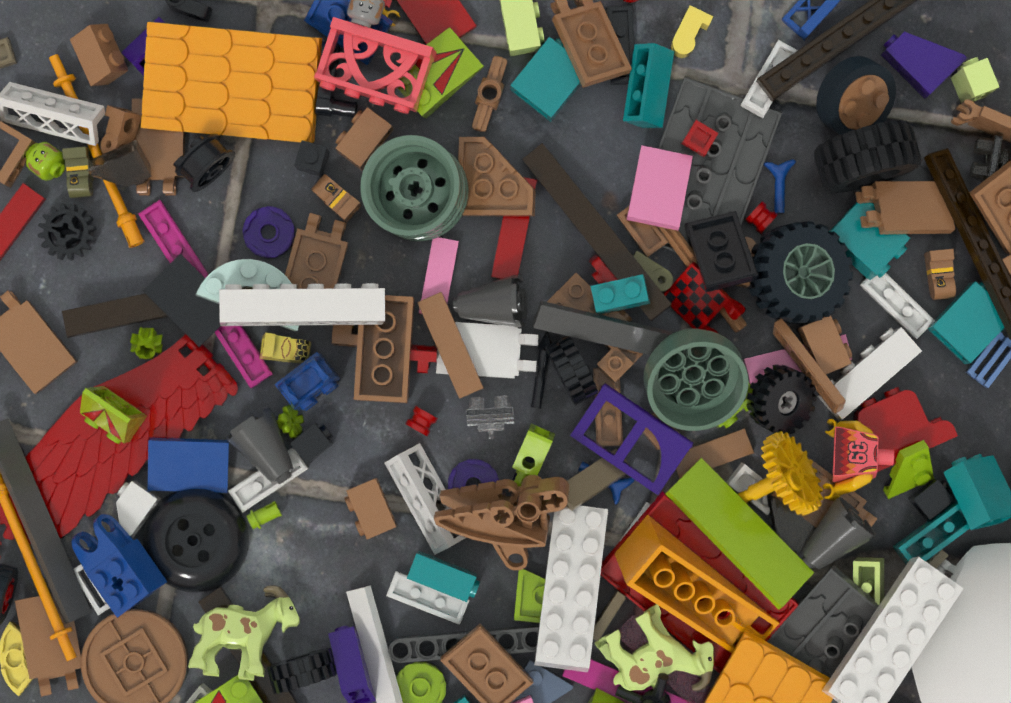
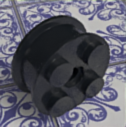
[173,134,235,192]

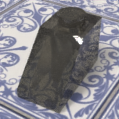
[88,140,152,187]
[768,496,816,554]

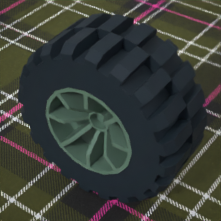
[749,221,853,324]

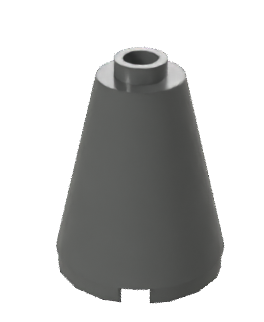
[453,275,527,327]
[226,408,294,484]
[802,497,876,570]

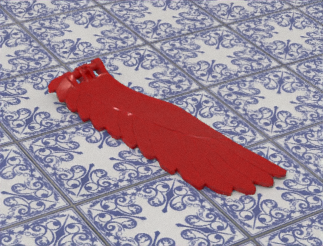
[0,334,238,545]

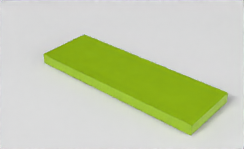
[665,458,814,610]

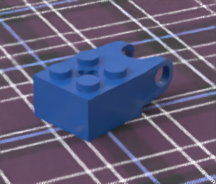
[275,352,341,411]
[72,514,167,618]

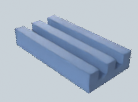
[965,332,1011,388]

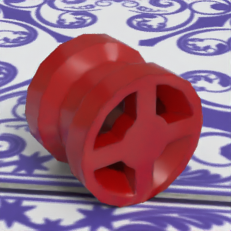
[745,201,778,234]
[405,406,438,437]

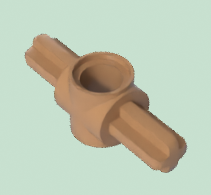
[472,56,508,132]

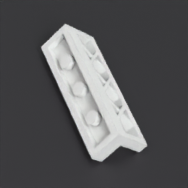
[0,82,105,146]
[384,443,466,555]

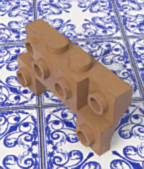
[547,273,643,383]

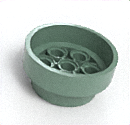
[643,328,749,431]

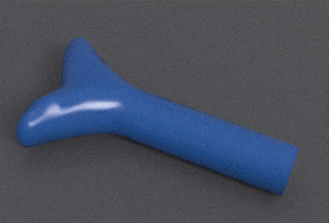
[763,159,796,214]
[578,461,635,505]

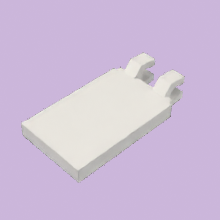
[436,322,538,379]

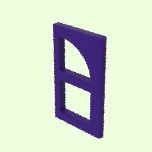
[570,383,693,495]

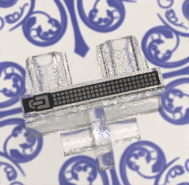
[466,395,514,439]

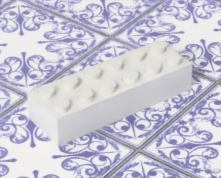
[219,283,385,326]
[534,505,608,672]
[822,557,964,703]

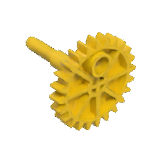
[738,431,823,516]

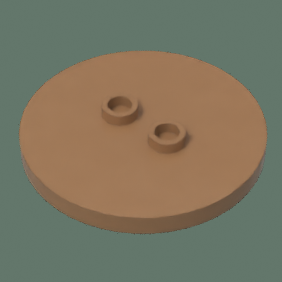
[81,609,188,703]

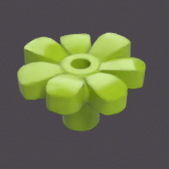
[276,405,304,438]

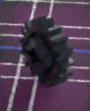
[38,203,97,261]

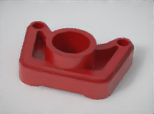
[589,254,618,284]

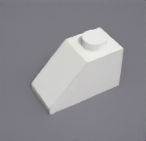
[116,480,162,539]

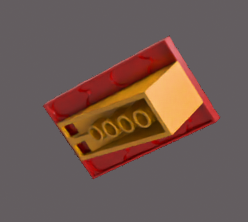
[600,491,798,673]

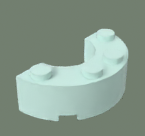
[196,259,299,331]

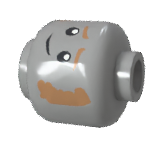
[347,0,385,28]

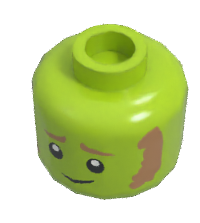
[26,142,65,181]

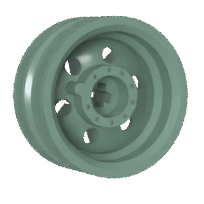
[360,135,469,241]

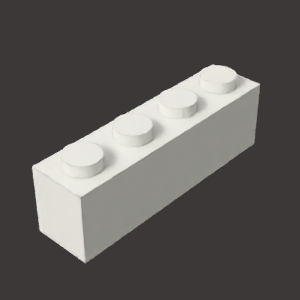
[818,327,922,420]

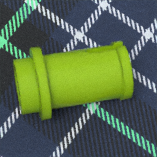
[246,501,282,529]

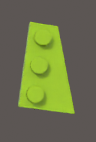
[514,569,545,623]

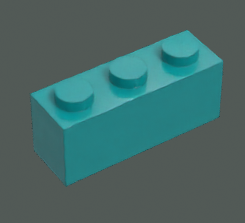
[623,43,674,128]
[893,500,970,565]

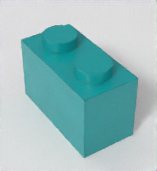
[591,274,651,315]

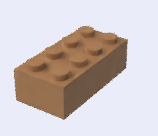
[354,295,415,404]

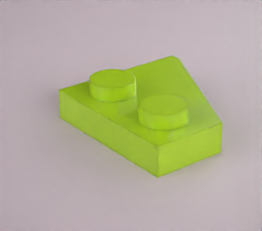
[883,440,934,499]

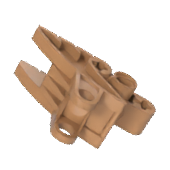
[434,475,570,570]

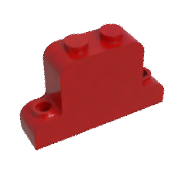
[853,387,958,472]

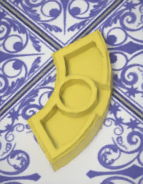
[0,621,33,696]

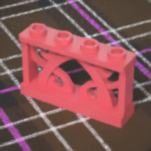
[314,17,436,114]

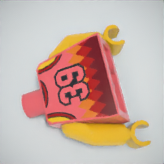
[823,419,894,501]

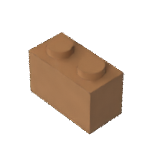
[70,24,129,86]
[335,107,394,171]
[797,316,852,374]
[344,478,397,539]

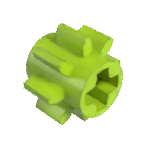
[130,327,163,359]

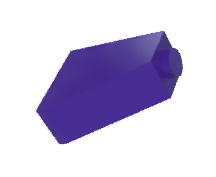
[881,32,967,99]
[328,626,376,703]

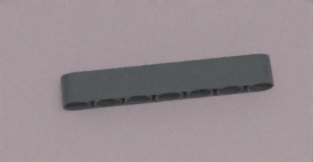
[388,625,539,663]

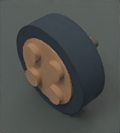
[816,56,896,135]

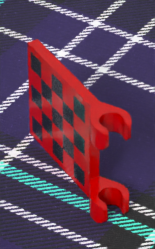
[664,262,746,334]

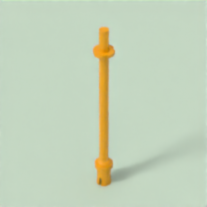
[49,54,145,248]
[0,473,77,661]

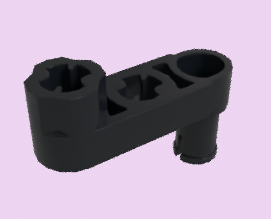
[315,41,357,118]

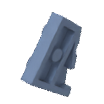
[511,659,573,703]

